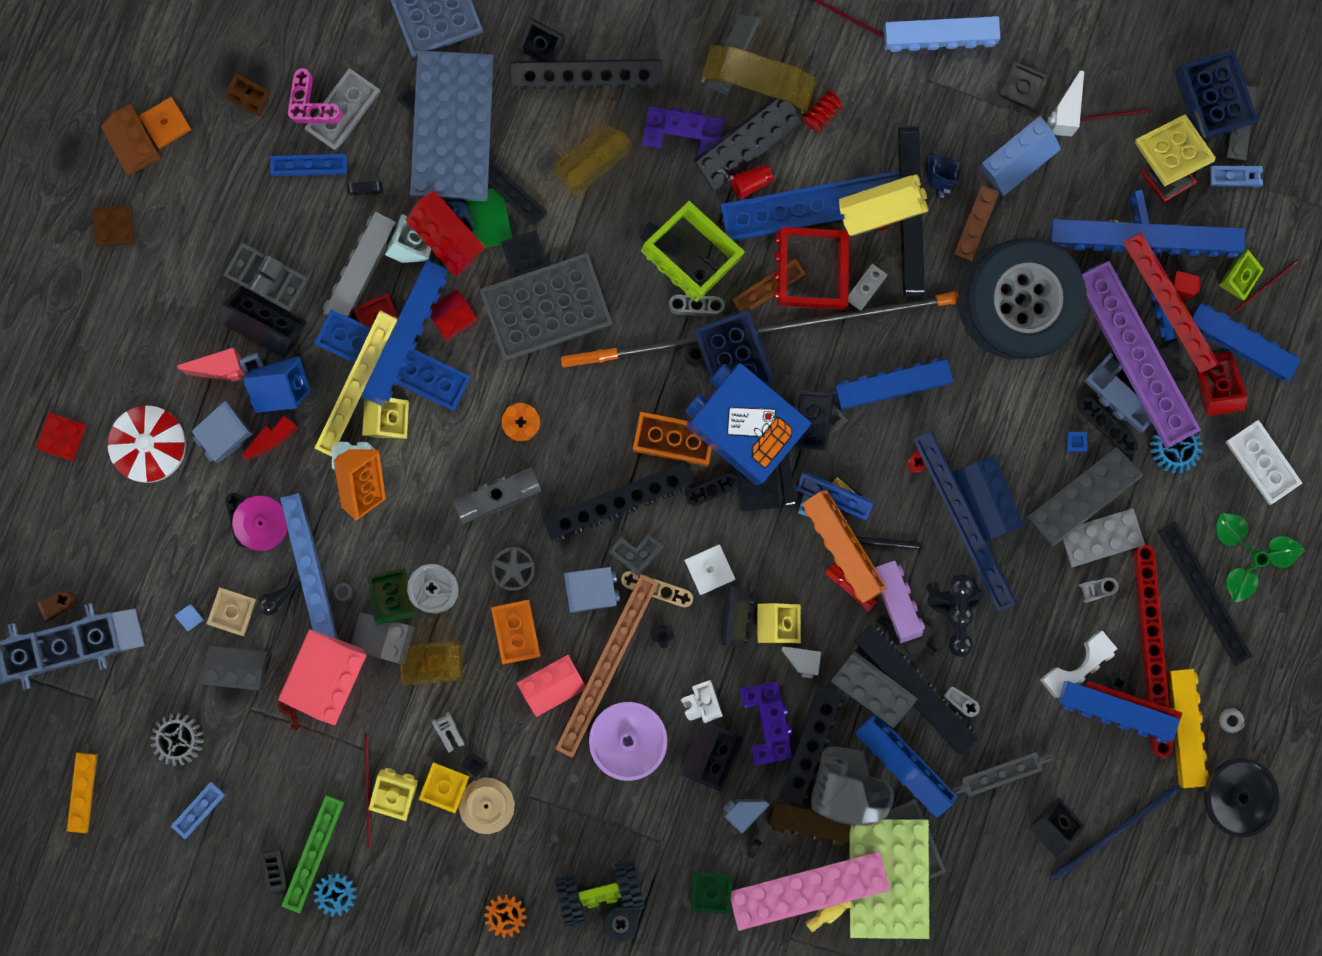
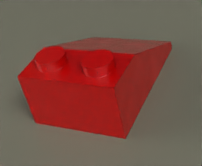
[1195,351,1248,416]

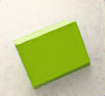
[1219,249,1264,301]

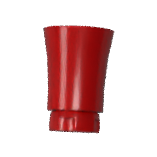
[730,164,774,200]

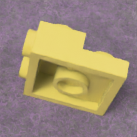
[368,768,418,821]

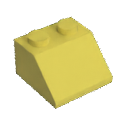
[362,398,409,439]
[757,603,801,643]

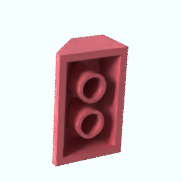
[517,655,586,717]

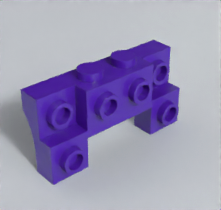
[642,107,724,155]
[739,681,792,766]

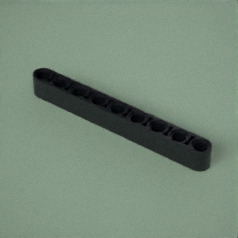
[898,126,925,297]

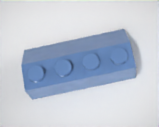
[979,116,1061,197]

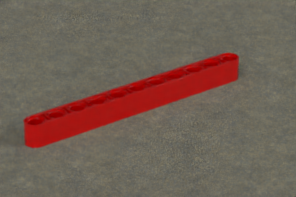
[1133,545,1173,757]

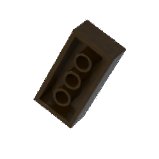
[768,801,851,846]

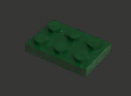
[367,568,414,625]

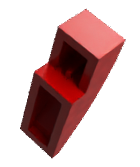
[241,416,299,460]

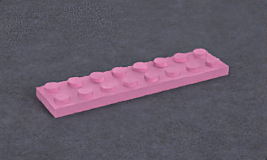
[731,852,891,931]

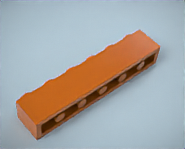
[802,490,887,603]

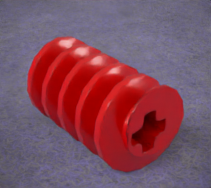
[801,90,843,132]

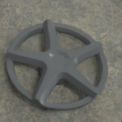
[491,547,535,591]

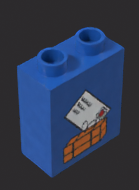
[685,363,812,485]

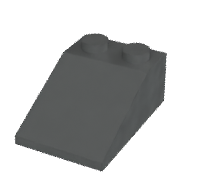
[351,612,415,665]

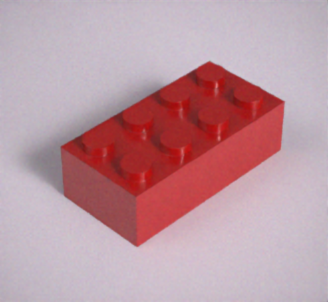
[405,190,485,276]

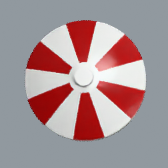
[108,406,186,483]

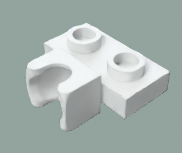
[681,680,723,723]

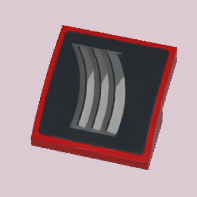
[1141,167,1196,203]

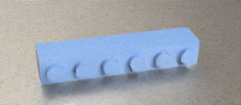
[884,16,1000,52]

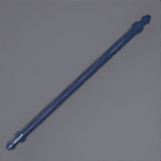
[1050,785,1181,881]

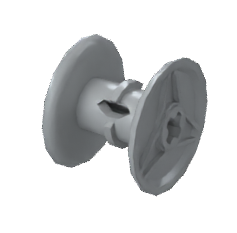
[407,564,459,614]

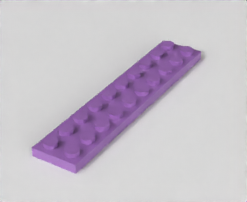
[1082,261,1201,448]

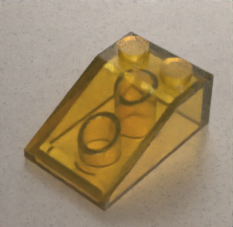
[400,641,463,686]

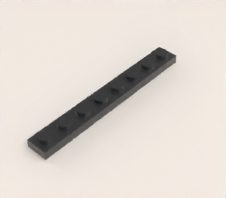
[1157,521,1253,666]

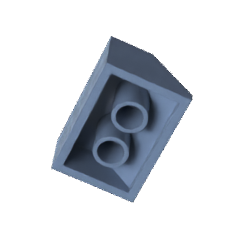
[723,799,769,833]

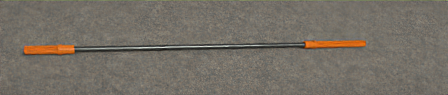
[561,281,1041,368]

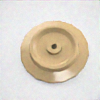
[459,777,515,834]

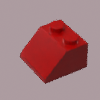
[430,289,478,342]

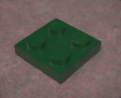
[691,871,733,914]

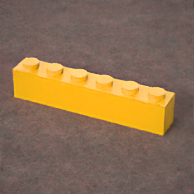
[1166,669,1209,788]

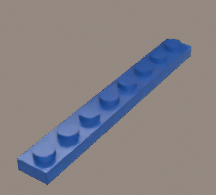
[1129,190,1175,342]

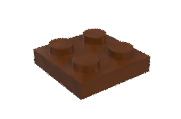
[92,205,135,247]

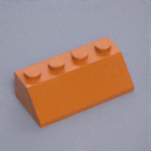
[333,449,386,521]

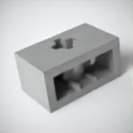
[848,264,887,311]

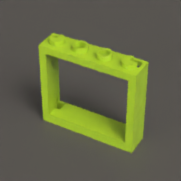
[641,201,745,302]

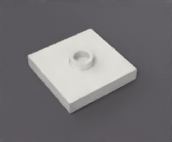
[684,544,735,595]

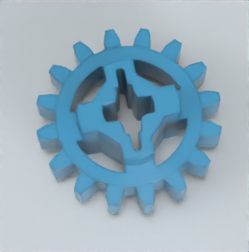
[314,873,357,917]

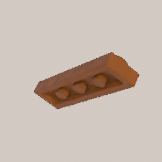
[953,185,999,262]
[732,258,806,311]

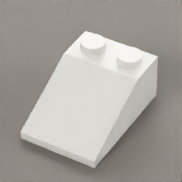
[1047,71,1084,136]

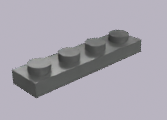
[1225,86,1257,162]

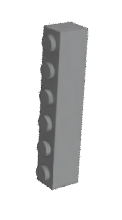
[323,212,397,318]

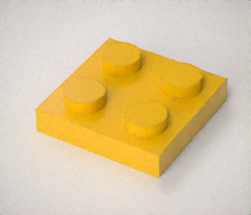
[419,762,470,813]

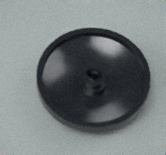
[1204,758,1279,837]

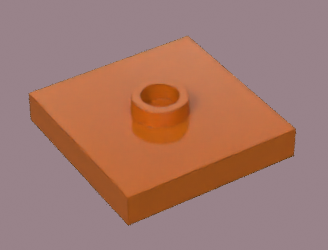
[139,97,192,149]

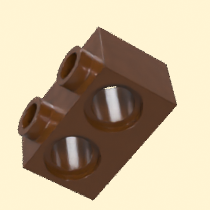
[226,73,270,117]

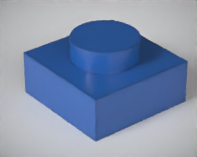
[1067,432,1087,452]

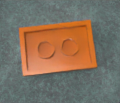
[491,600,541,665]

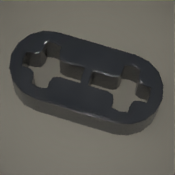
[346,181,383,196]

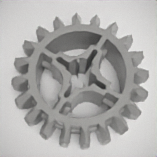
[150,713,204,766]

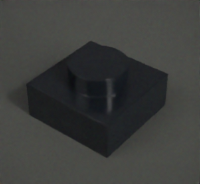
[461,753,488,781]

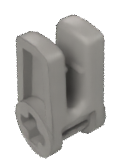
[943,687,980,717]
[431,711,465,753]

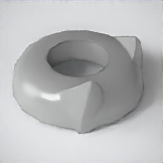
[1219,708,1245,733]

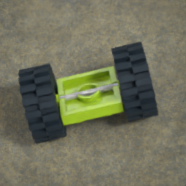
[555,859,645,927]

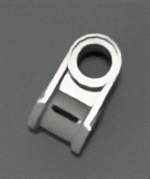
[1079,578,1118,603]

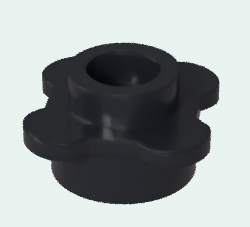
[651,625,674,648]

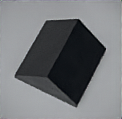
[518,18,565,61]

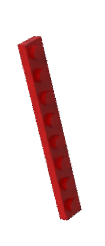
[1123,232,1219,373]

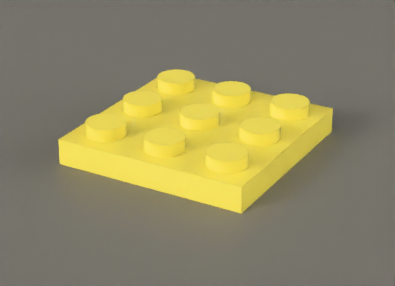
[1135,114,1215,187]

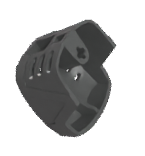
[811,747,894,826]

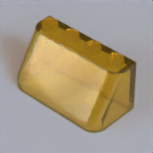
[553,124,632,199]

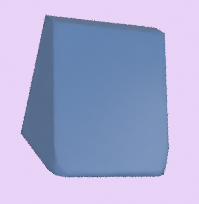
[175,604,204,631]

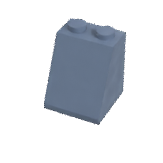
[192,401,255,463]
[564,567,620,613]

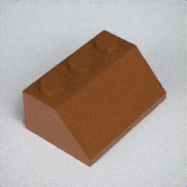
[101,104,162,176]

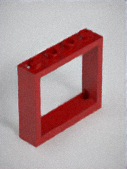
[774,227,849,310]

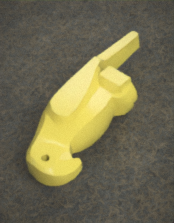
[806,902,852,932]

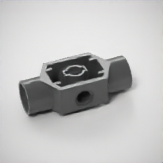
[453,467,542,524]

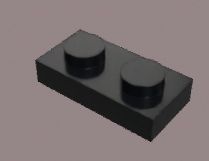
[640,222,682,257]

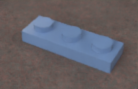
[171,782,226,839]

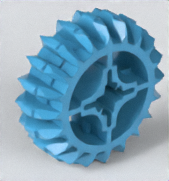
[1150,431,1203,473]

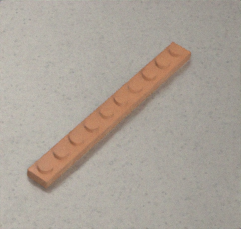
[556,574,658,758]

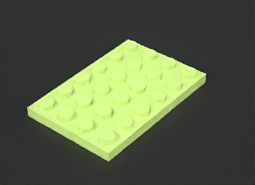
[850,819,929,939]

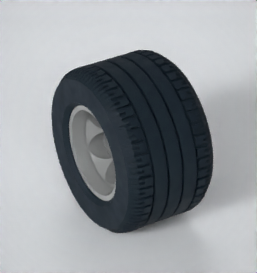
[958,237,1087,359]

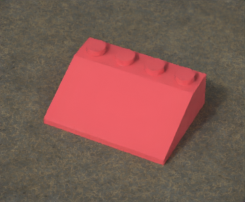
[278,629,366,725]

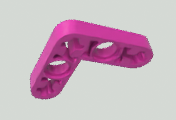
[288,68,343,123]

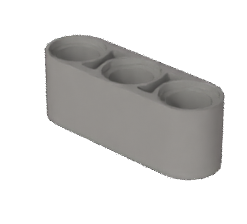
[669,295,725,317]

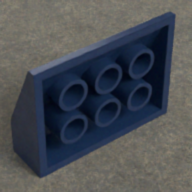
[1174,50,1258,141]
[694,307,775,389]
[952,455,1025,542]

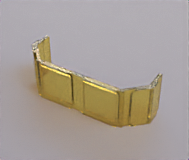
[700,45,816,115]

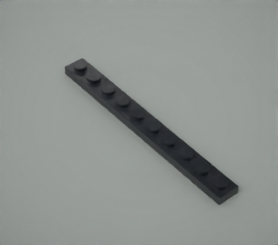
[397,85,547,227]

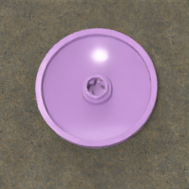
[589,702,667,781]

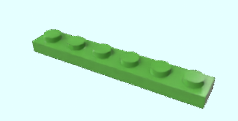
[282,795,345,913]

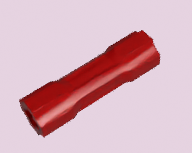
[825,562,879,612]

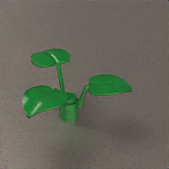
[1216,513,1305,602]

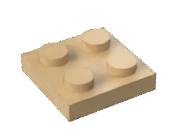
[207,587,257,636]

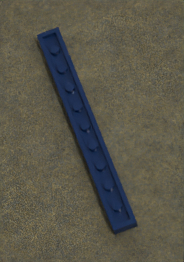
[913,430,1017,612]

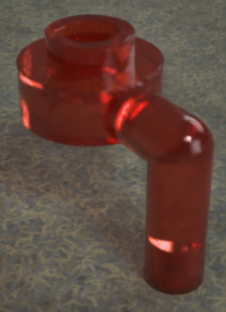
[278,700,299,730]

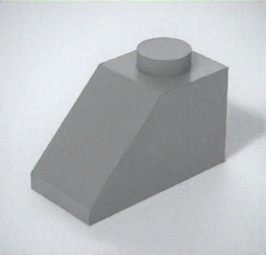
[781,647,821,678]

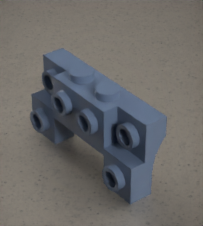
[1084,353,1152,433]

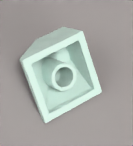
[385,214,431,263]

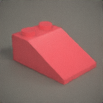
[177,348,246,382]

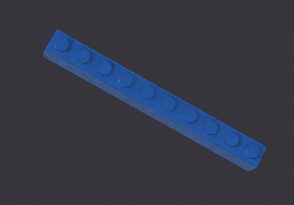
[1049,219,1245,258]

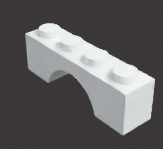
[1040,631,1117,698]

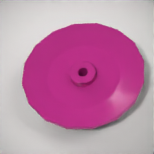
[232,496,288,551]

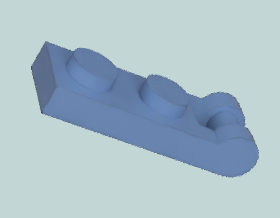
[1209,166,1263,187]

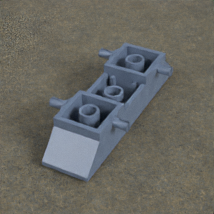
[0,603,145,690]

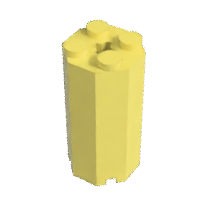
[839,174,928,236]

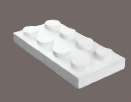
[1226,420,1302,505]

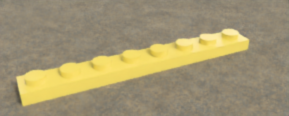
[315,310,398,457]

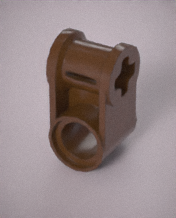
[35,591,76,622]

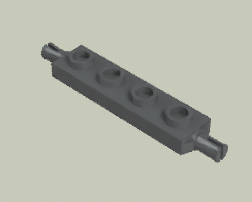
[951,752,1053,797]

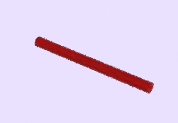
[1086,681,1183,719]

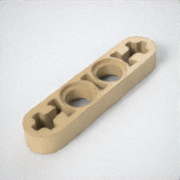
[621,571,693,608]

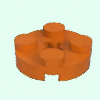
[502,403,540,442]

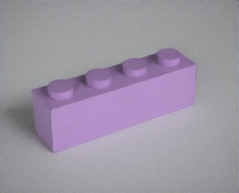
[875,561,925,643]

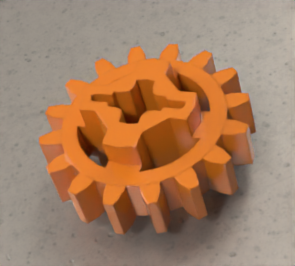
[484,894,527,938]

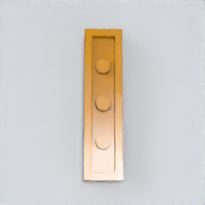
[67,753,97,833]

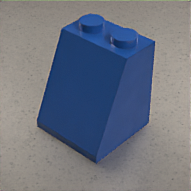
[243,357,311,413]

